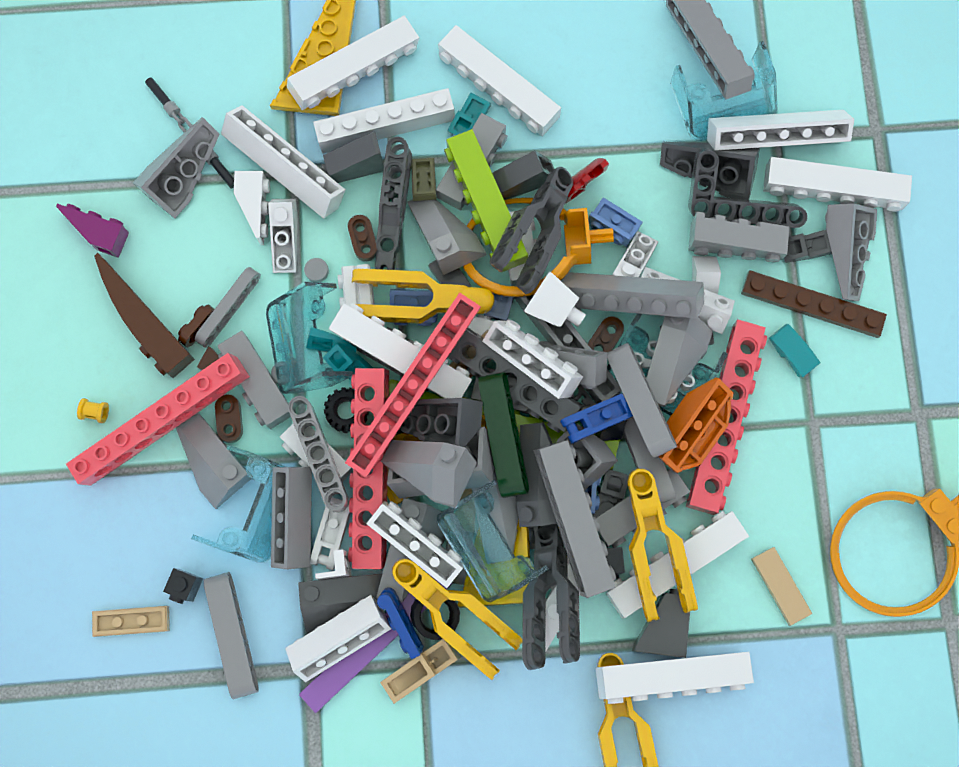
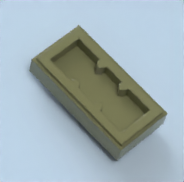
[411,158,437,201]

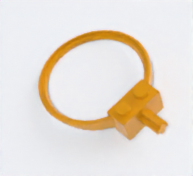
[463,198,614,297]
[830,488,959,617]

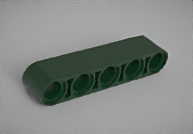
[478,372,529,498]

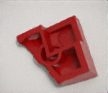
[566,158,609,204]

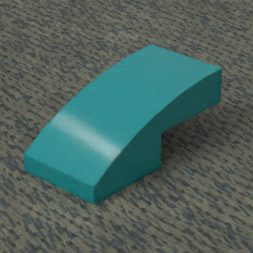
[447,93,491,136]
[769,324,820,377]
[306,327,356,352]
[323,342,373,380]

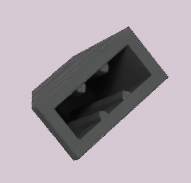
[321,132,384,183]
[492,150,554,200]
[632,589,690,658]

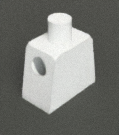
[524,271,586,327]

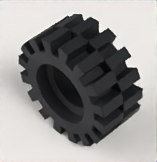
[323,387,369,433]

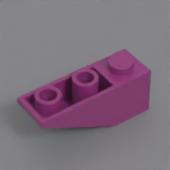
[56,203,129,258]

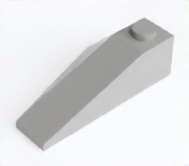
[407,199,486,275]
[825,203,877,301]

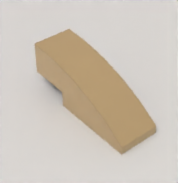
[380,639,461,704]

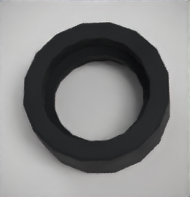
[410,599,460,640]

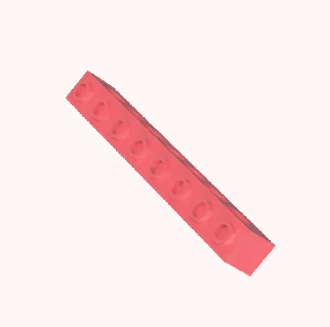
[345,292,481,477]
[686,319,767,515]
[66,353,250,486]
[348,368,389,569]

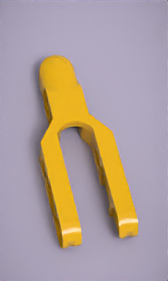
[352,269,494,324]
[628,468,698,622]
[392,558,522,680]
[597,653,659,767]

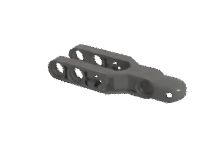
[375,137,412,270]
[490,167,573,294]
[522,524,580,670]

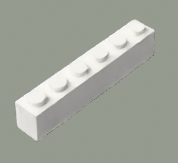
[287,15,420,110]
[438,25,561,137]
[313,88,455,154]
[221,105,346,219]
[707,110,854,150]
[763,157,912,212]
[328,303,472,398]
[606,511,749,619]
[595,652,754,704]

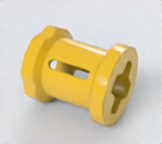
[77,398,109,423]

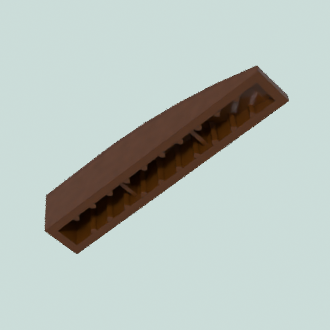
[94,253,195,378]

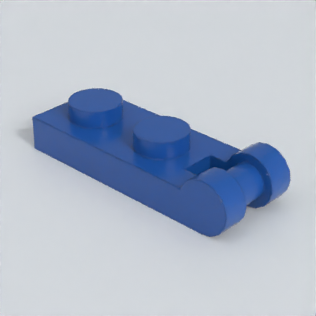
[560,394,633,444]
[377,587,424,659]

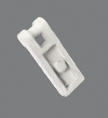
[310,497,351,570]

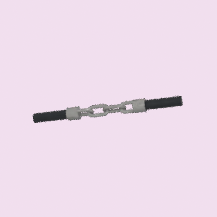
[145,77,234,189]

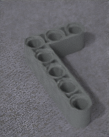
[688,148,807,228]

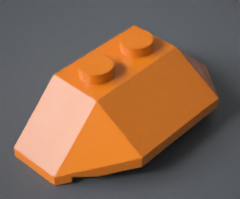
[659,377,734,473]

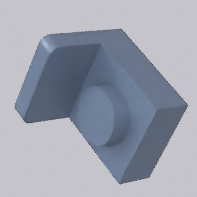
[484,293,514,321]

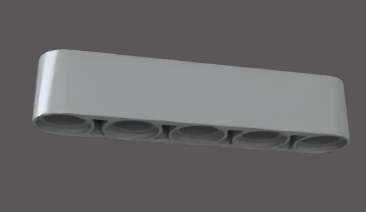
[607,342,677,458]
[288,396,349,513]
[623,401,676,503]
[204,572,259,700]

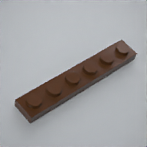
[741,270,887,338]

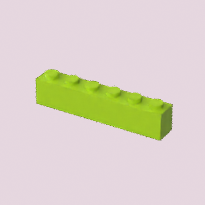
[444,129,528,273]

